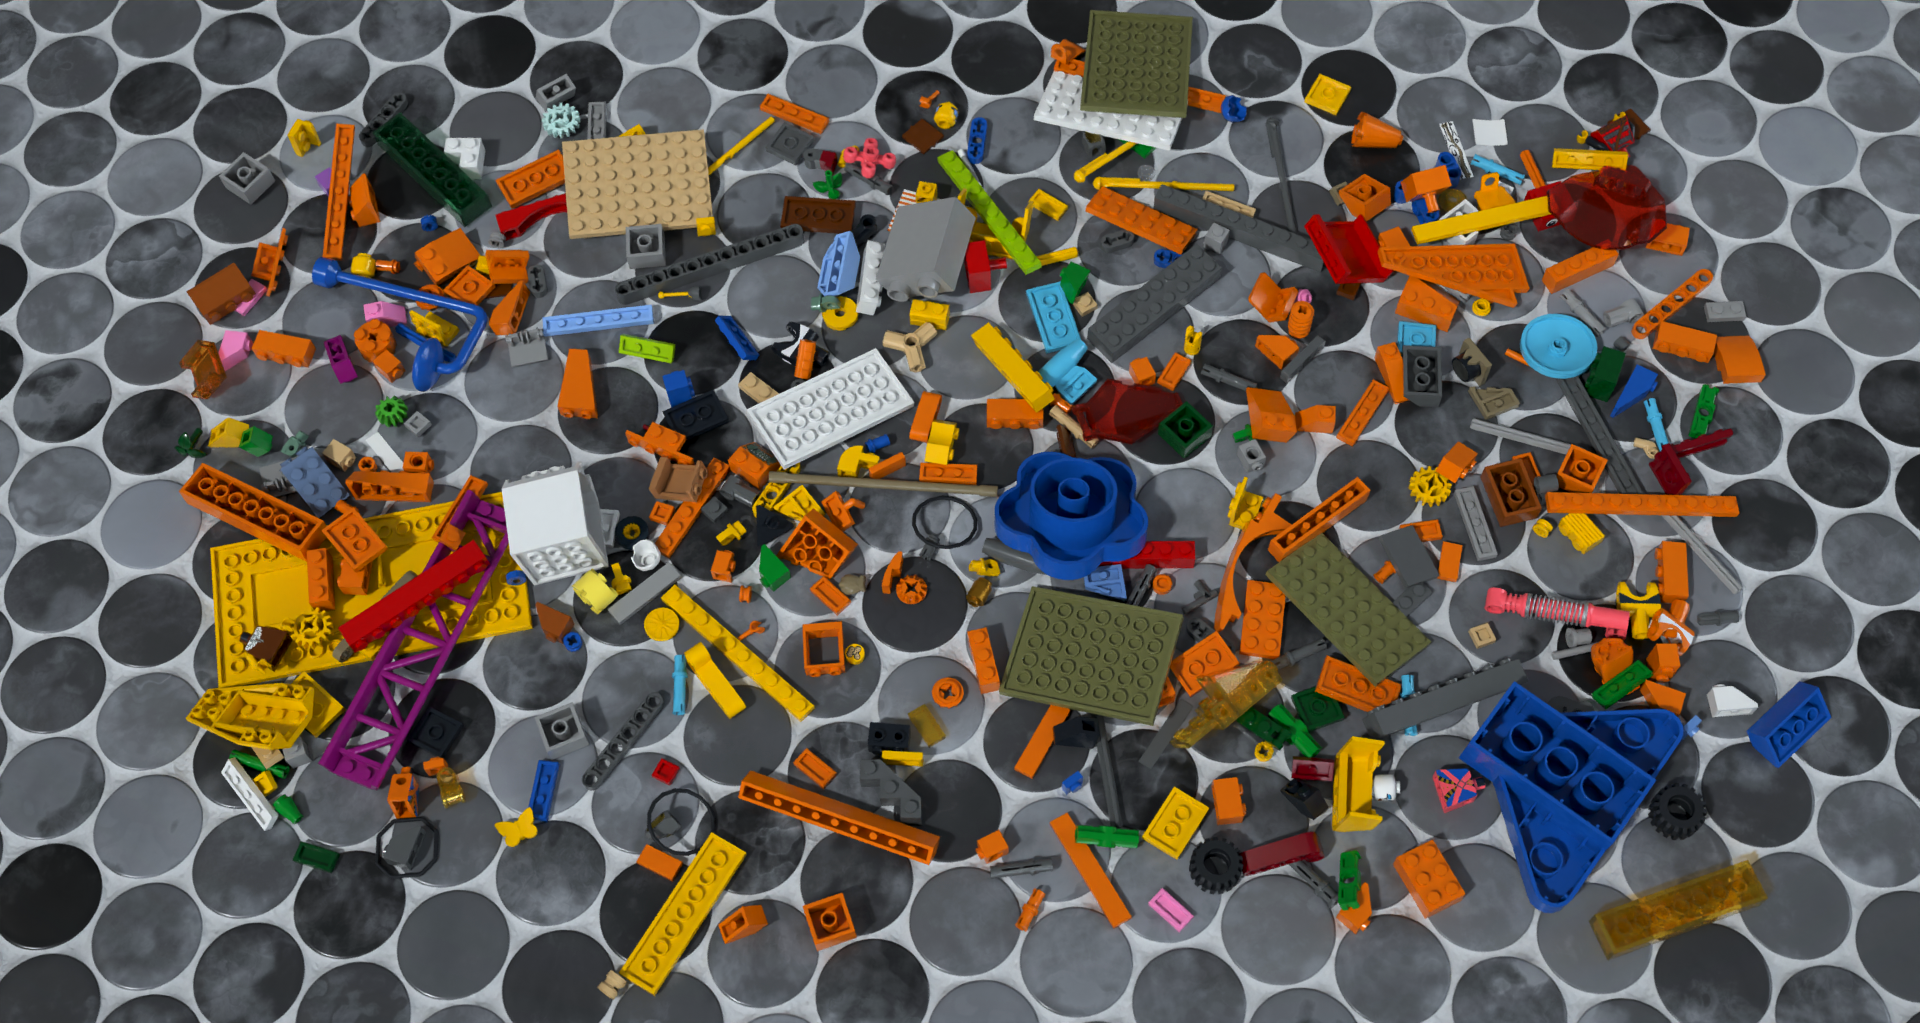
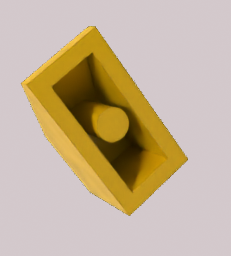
[208,417,249,447]

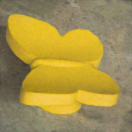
[495,807,538,847]

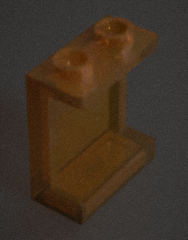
[179,340,227,399]

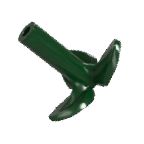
[174,428,207,458]

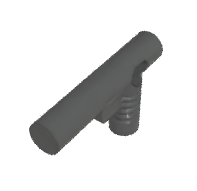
[1182,580,1218,615]

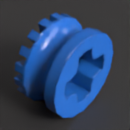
[420,215,438,231]
[563,632,583,652]

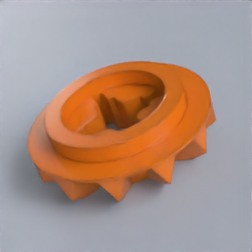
[416,285,445,311]
[896,574,927,604]
[932,678,964,709]

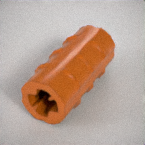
[794,339,816,379]

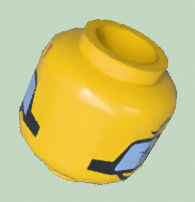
[934,102,959,129]

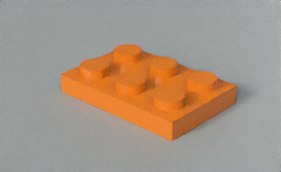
[321,507,388,573]
[1170,631,1240,698]

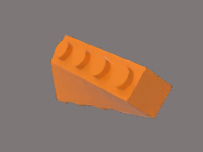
[345,470,434,502]

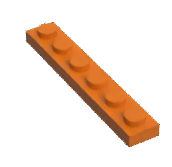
[655,458,730,558]

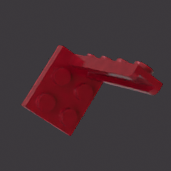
[1649,428,1733,495]

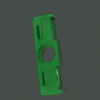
[1688,384,1719,439]
[1338,850,1362,910]

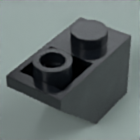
[1053,716,1100,749]
[1280,778,1329,820]

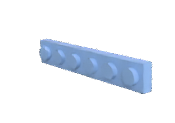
[543,305,654,337]

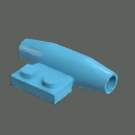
[1038,339,1097,405]

